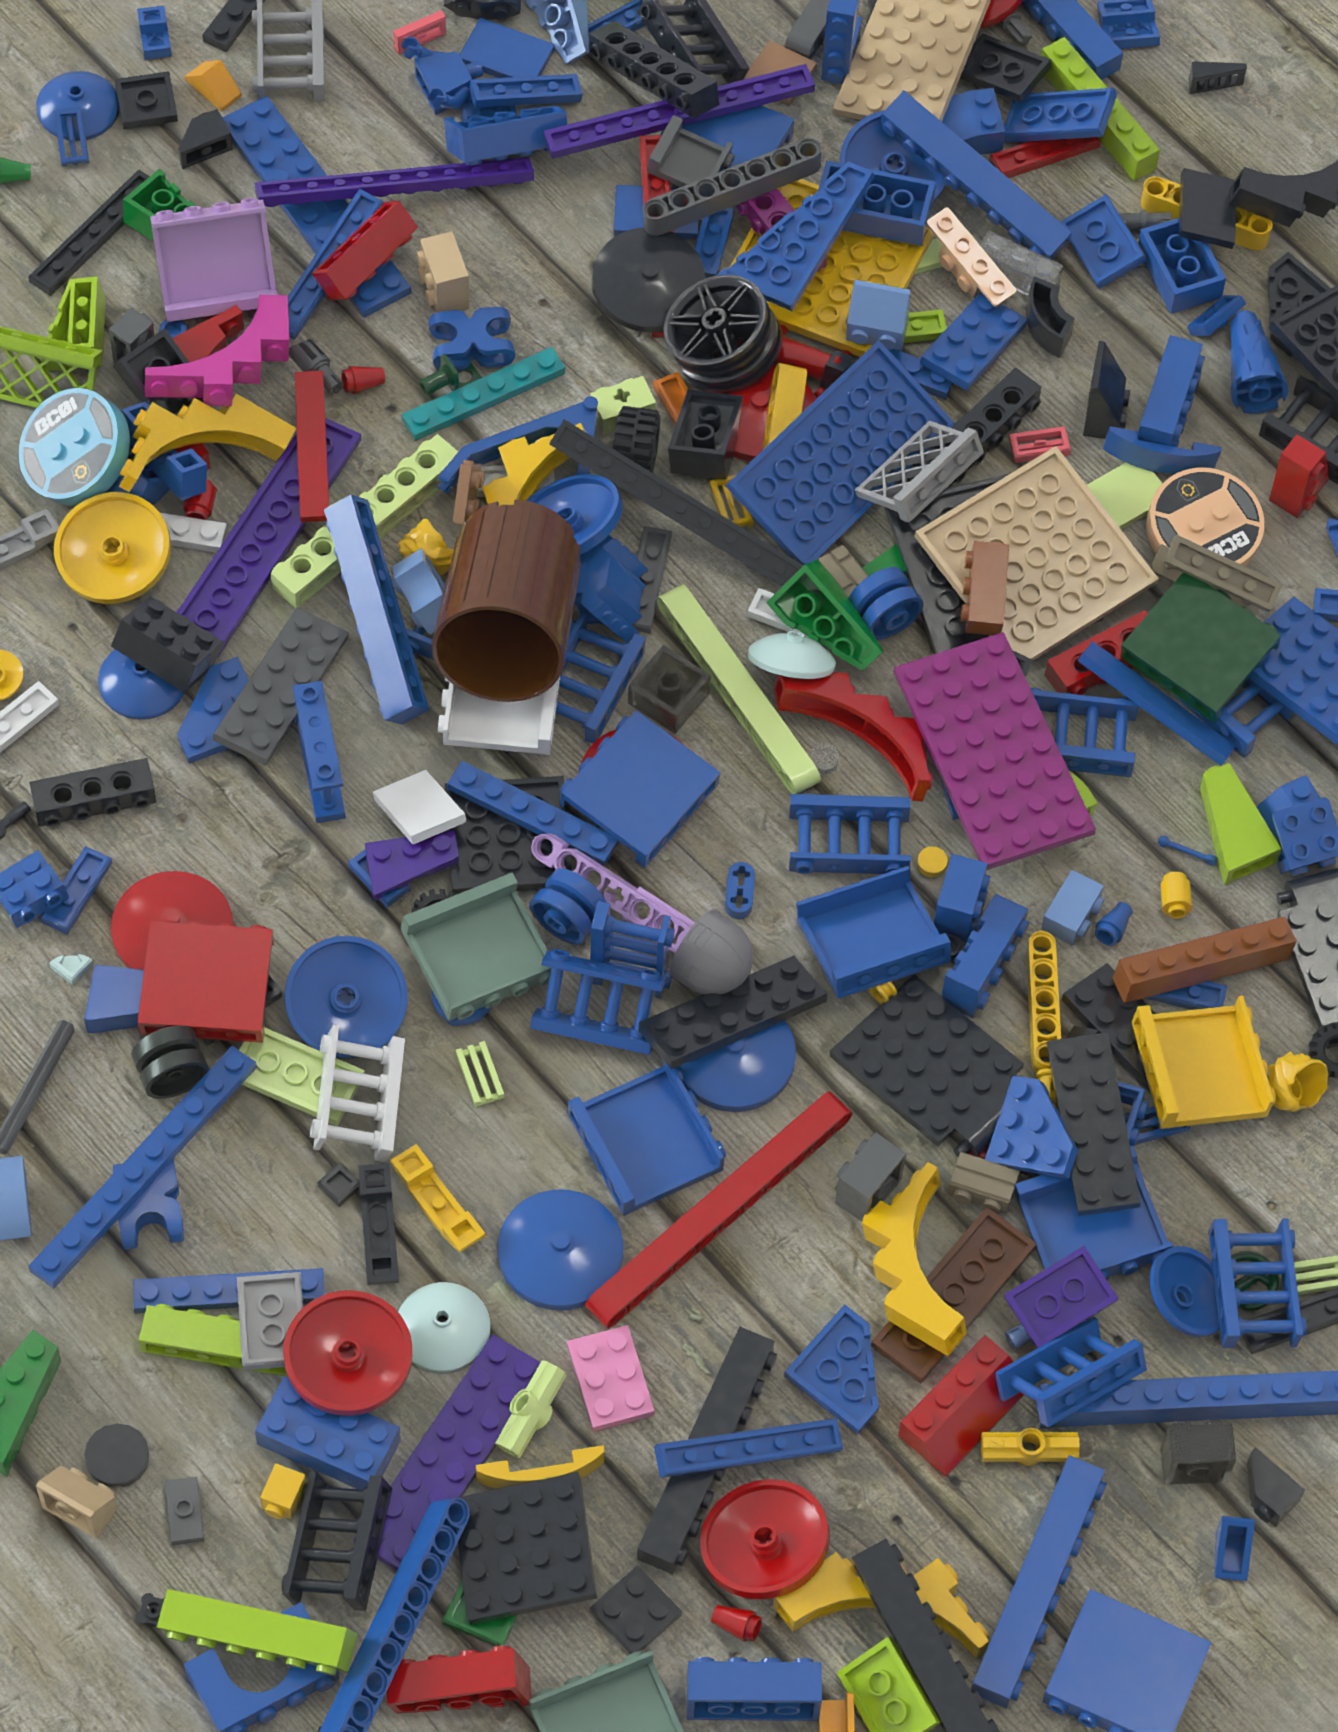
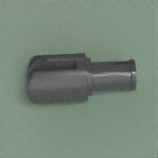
[289,338,344,395]

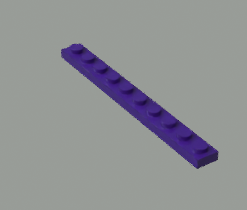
[544,64,815,159]
[255,157,534,207]

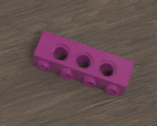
[736,176,827,271]

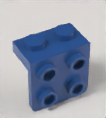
[1272,797,1338,877]

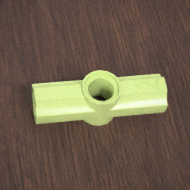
[495,1360,567,1458]

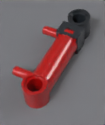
[775,325,857,389]

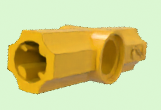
[981,1428,1080,1466]

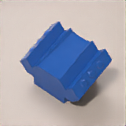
[574,535,649,642]

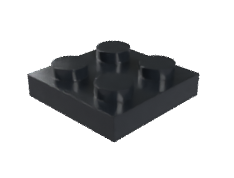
[115,71,178,129]
[589,1565,682,1654]

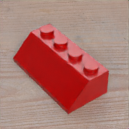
[898,1335,1024,1477]

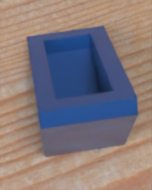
[1214,1516,1255,1581]

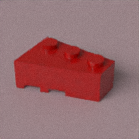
[1269,434,1329,518]

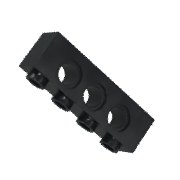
[29,758,157,827]

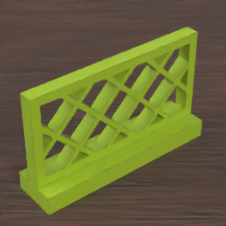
[0,326,103,408]

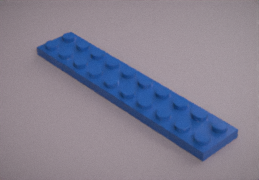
[222,95,411,318]

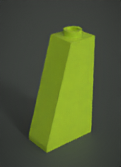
[1200,763,1281,885]

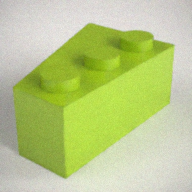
[41,276,106,371]

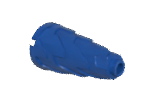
[1230,310,1288,414]

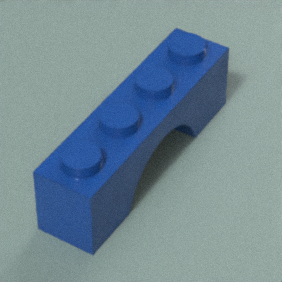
[121,401,207,500]

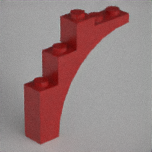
[773,672,933,802]

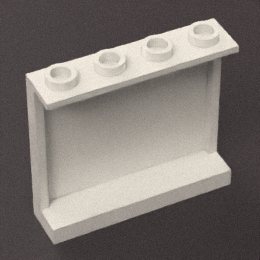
[438,677,560,755]

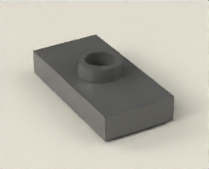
[165,1476,204,1546]

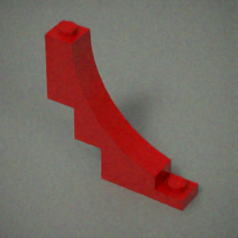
[172,305,244,470]

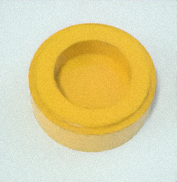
[917,846,948,878]

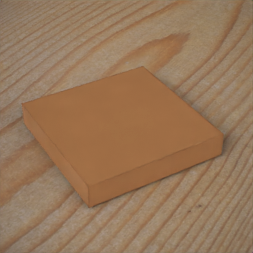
[743,40,817,106]

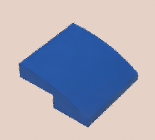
[1097,0,1160,49]

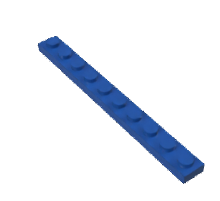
[28,1046,257,1289]

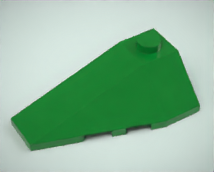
[766,559,884,671]

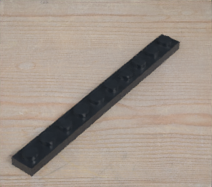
[549,419,804,586]

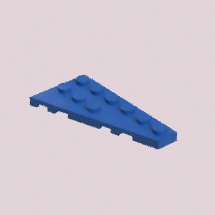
[717,161,874,311]

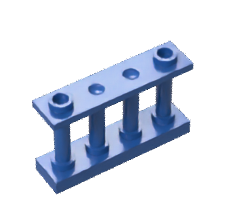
[556,612,646,744]
[1174,678,1294,758]
[292,681,346,823]
[1030,688,1139,777]
[789,794,911,874]
[590,901,675,999]
[530,949,667,1055]
[1208,1218,1307,1348]
[995,1317,1147,1427]

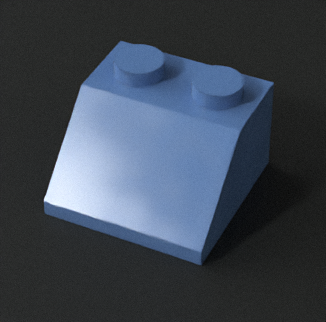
[846,280,911,350]

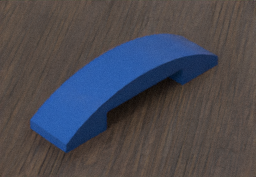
[1103,426,1222,474]

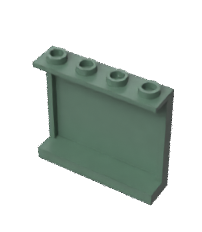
[401,872,552,1021]
[529,1650,684,1732]

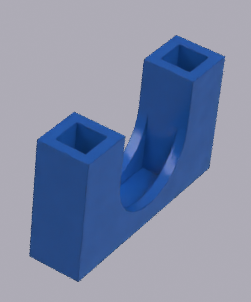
[821,0,862,84]
[184,1602,340,1732]

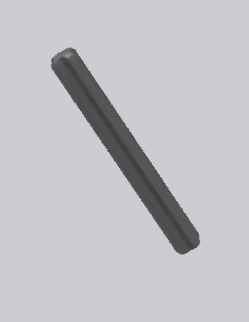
[0,1020,74,1155]

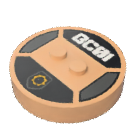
[1146,468,1264,567]

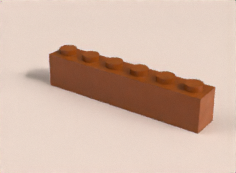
[1113,916,1297,1003]

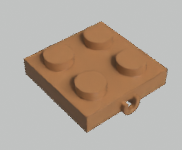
[452,460,485,525]

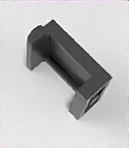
[647,115,735,197]

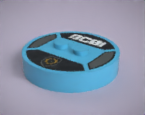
[19,388,130,506]

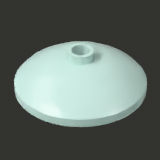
[748,631,836,679]
[398,1282,491,1373]

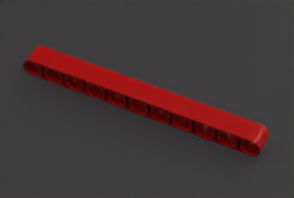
[585,1091,853,1329]

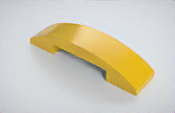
[390,1144,486,1253]
[476,1445,605,1489]

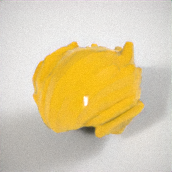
[398,519,454,576]
[1268,1051,1328,1112]

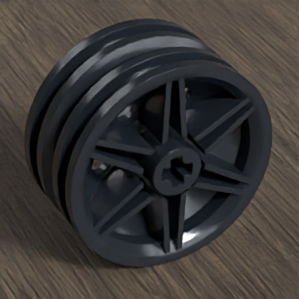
[663,275,782,394]

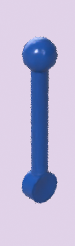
[1158,835,1218,866]

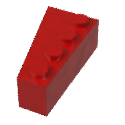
[386,1646,532,1714]

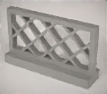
[855,421,984,523]

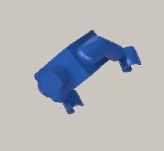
[401,37,483,115]

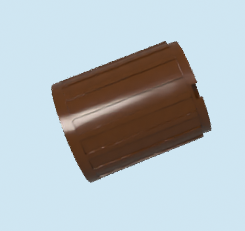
[432,500,581,702]

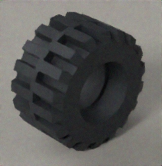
[612,406,660,473]

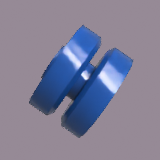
[849,567,924,640]
[529,868,607,945]

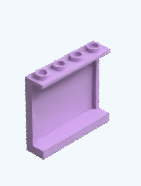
[150,198,278,322]

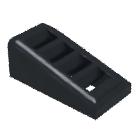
[1189,61,1247,94]

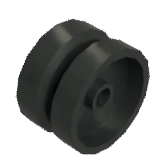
[131,1026,210,1099]

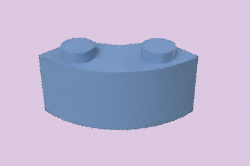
[392,548,445,635]
[0,1156,31,1241]

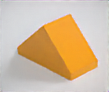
[184,60,242,112]

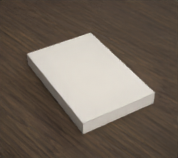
[373,770,466,844]

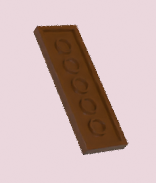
[871,1207,1037,1384]

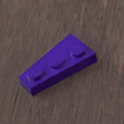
[365,830,459,901]

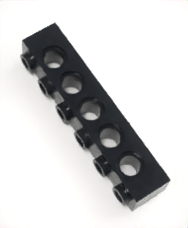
[589,21,720,118]
[907,367,1042,489]

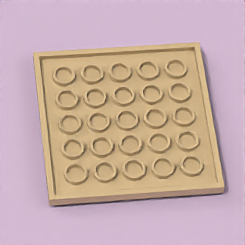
[914,446,1159,661]

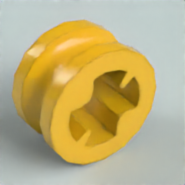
[868,981,897,1004]

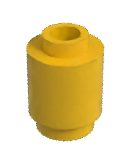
[1160,872,1192,919]

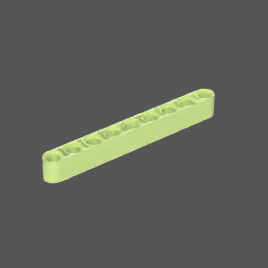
[656,584,821,794]

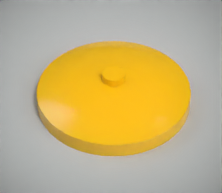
[54,492,171,604]

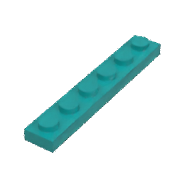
[401,347,566,441]

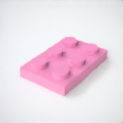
[567,1325,655,1432]

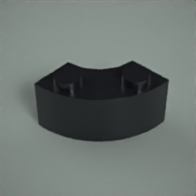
[444,0,521,21]
[1026,276,1075,358]

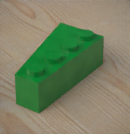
[123,168,196,242]
[0,1330,61,1477]

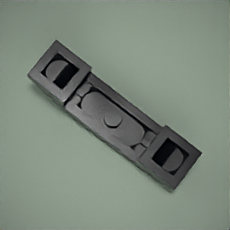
[358,1163,399,1285]

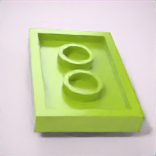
[837,1637,942,1732]

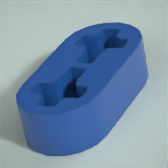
[725,862,755,919]

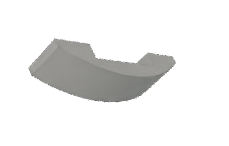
[0,509,59,570]

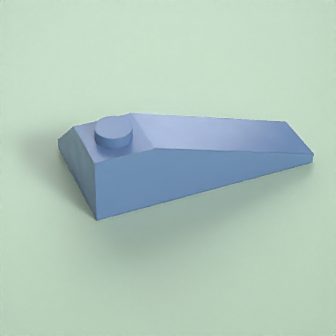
[526,0,589,64]

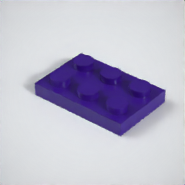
[1003,1246,1119,1349]

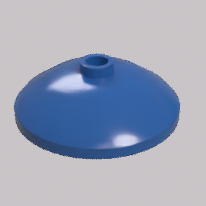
[36,71,119,141]
[98,650,184,719]
[1150,1246,1220,1337]

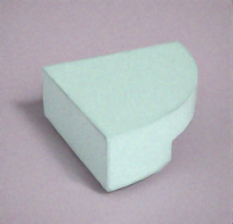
[49,954,93,985]

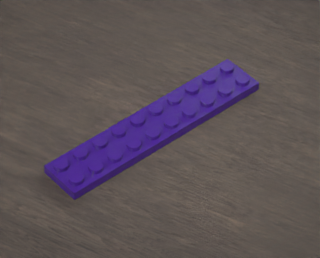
[177,418,362,658]

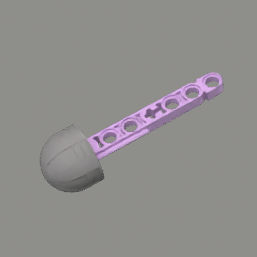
[531,834,753,995]

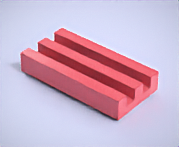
[393,10,446,55]
[1008,426,1071,463]

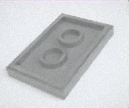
[237,1272,303,1370]

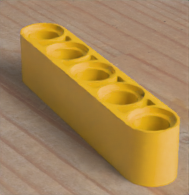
[1140,176,1273,251]
[762,363,807,450]
[1026,931,1061,1074]

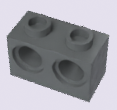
[109,308,155,363]

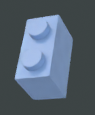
[1041,870,1105,946]

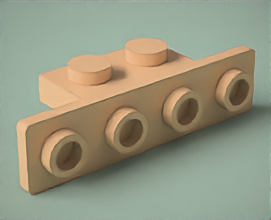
[926,207,1016,307]

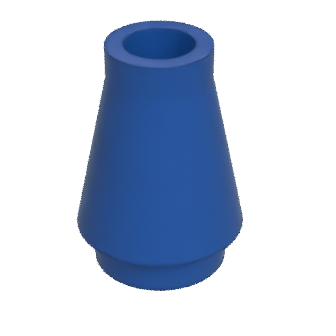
[1095,902,1133,946]

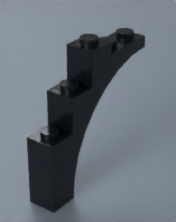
[1229,160,1338,228]

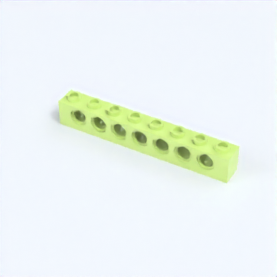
[271,434,458,609]

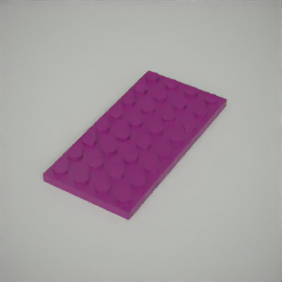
[894,632,1096,871]

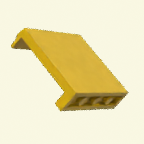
[1132,995,1276,1129]

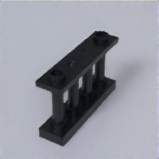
[637,0,750,84]
[1259,375,1338,484]
[282,1471,393,1611]

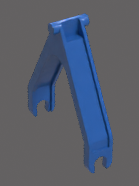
[437,396,598,494]

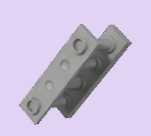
[252,0,325,102]

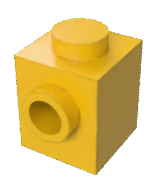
[260,1463,306,1520]

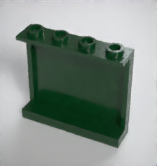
[1120,573,1281,724]

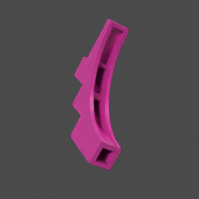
[145,295,289,406]

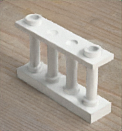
[310,1025,405,1163]

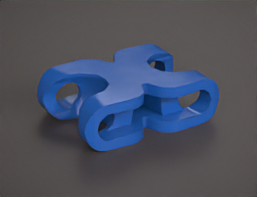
[428,307,516,370]
[113,1159,184,1250]

